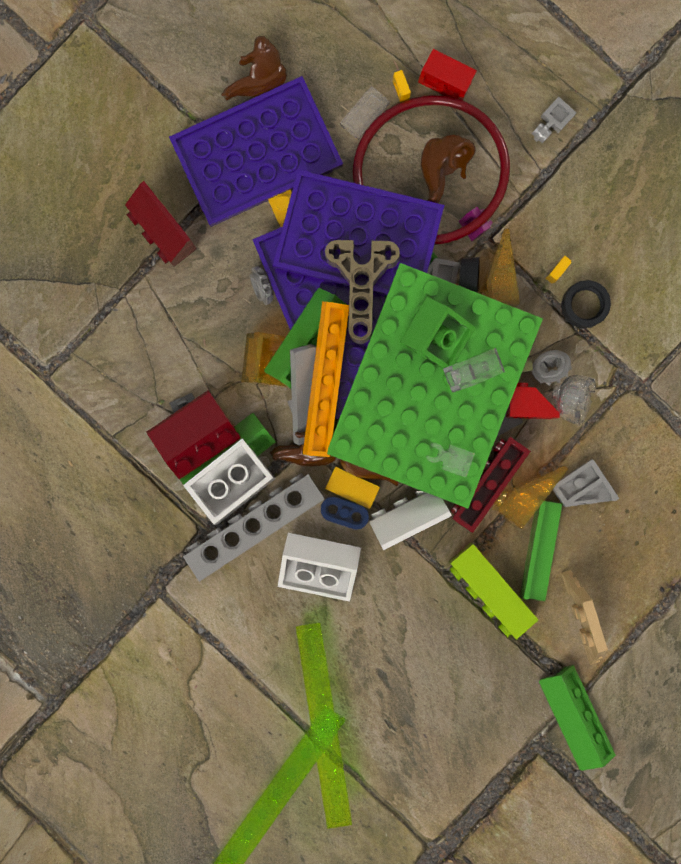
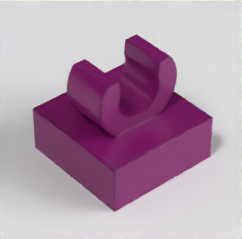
[459,207,493,242]

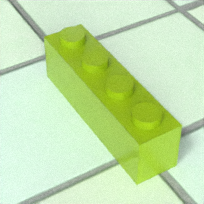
[449,543,539,640]

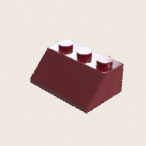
[125,181,197,267]
[146,390,241,480]

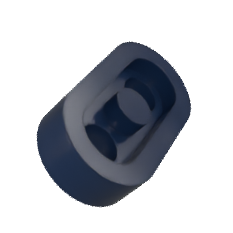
[321,497,369,530]

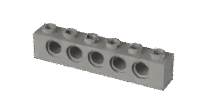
[183,473,325,582]

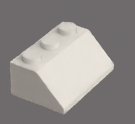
[183,439,276,525]
[369,490,452,550]
[277,533,361,602]

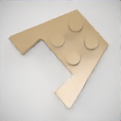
[561,570,608,665]

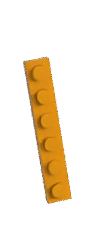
[303,301,349,457]

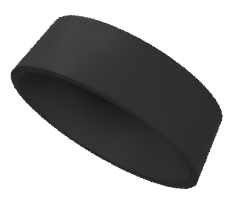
[459,257,480,293]

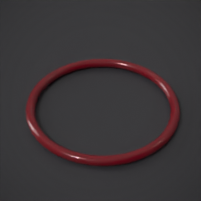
[353,95,510,245]

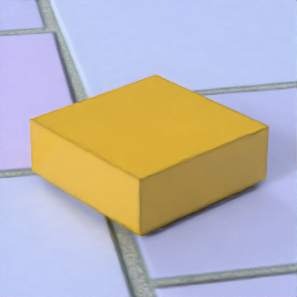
[392,70,411,102]
[545,256,572,283]

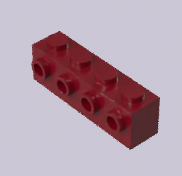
[450,437,531,533]

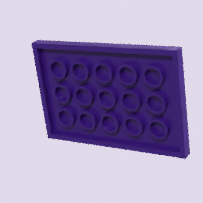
[169,76,343,227]
[273,169,444,296]

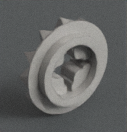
[250,266,273,305]
[532,350,572,386]

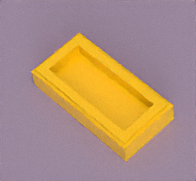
[325,467,380,509]

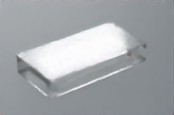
[340,86,390,141]

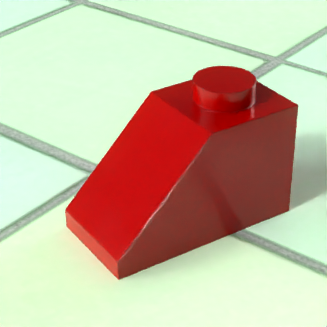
[506,383,560,419]

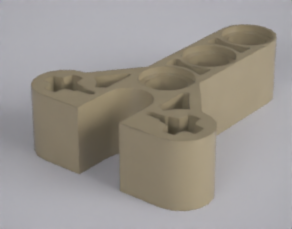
[325,240,400,344]

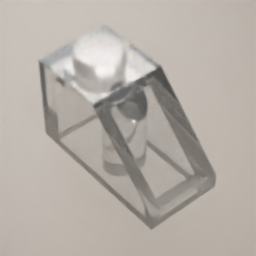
[443,348,505,393]

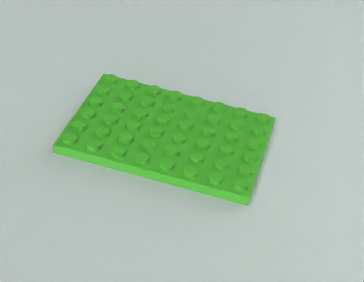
[327,263,543,509]

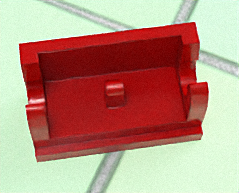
[418,49,477,100]

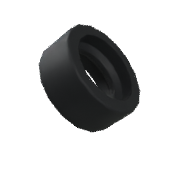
[561,280,611,329]

